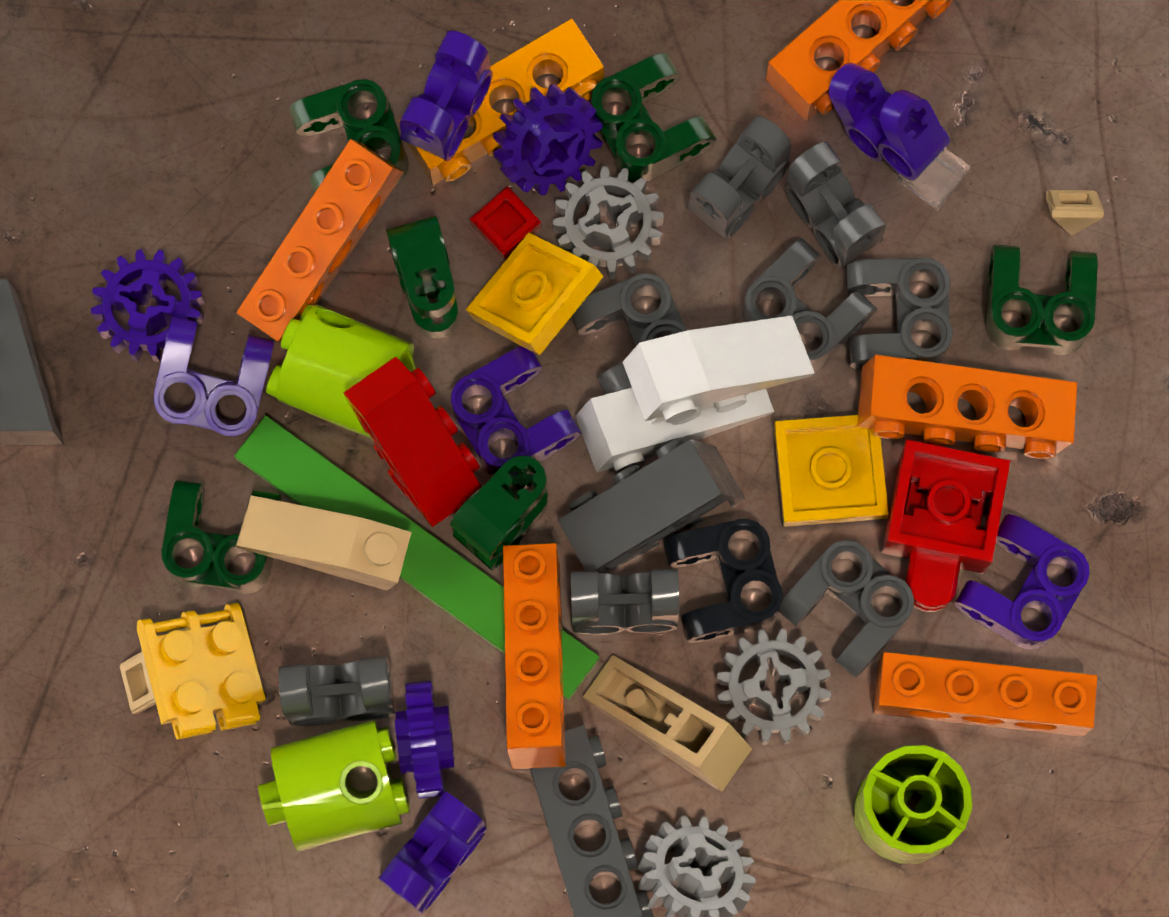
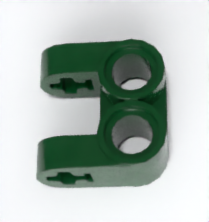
[591,52,716,182]
[289,79,409,193]
[386,216,459,339]
[985,245,1098,355]
[450,455,548,571]
[161,480,281,594]

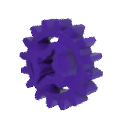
[493,84,603,195]
[91,249,205,362]
[395,681,455,799]

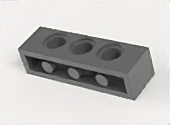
[530,725,653,917]

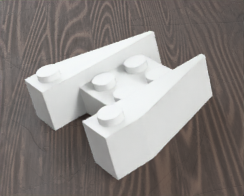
[575,316,815,474]

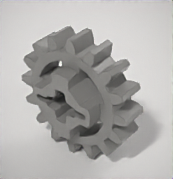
[553,166,664,279]
[716,629,832,745]
[637,816,756,917]

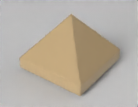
[1046,190,1104,236]
[120,652,156,714]

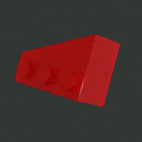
[343,356,481,527]

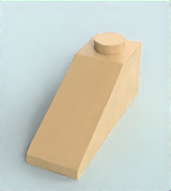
[236,495,412,591]
[583,655,752,792]

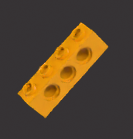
[399,18,604,186]

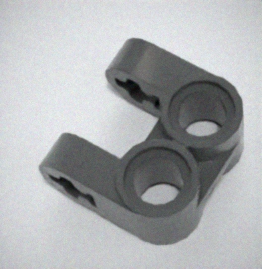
[687,116,791,240]
[784,142,886,269]
[743,238,877,372]
[847,257,953,370]
[571,273,687,395]
[778,540,914,679]
[571,569,679,634]
[278,656,395,726]

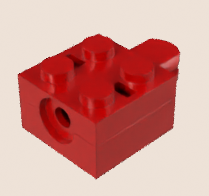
[882,440,1011,612]

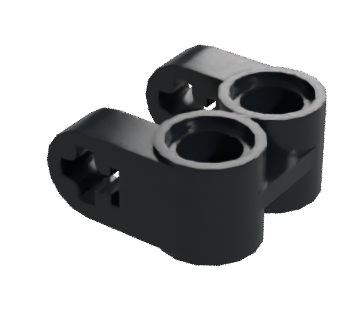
[663,519,783,643]

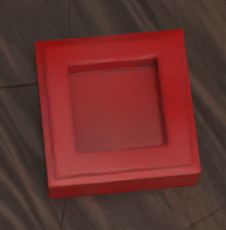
[470,186,542,260]

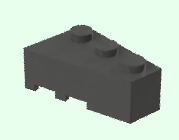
[0,279,63,445]
[558,437,746,574]

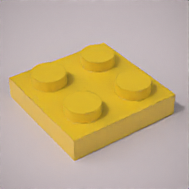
[466,232,604,356]
[774,415,889,527]

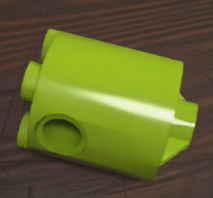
[266,305,416,439]
[258,720,410,852]
[854,745,972,864]

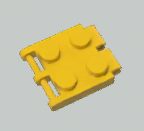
[137,602,266,740]

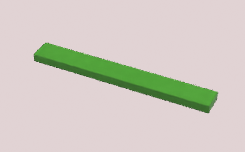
[234,415,600,701]

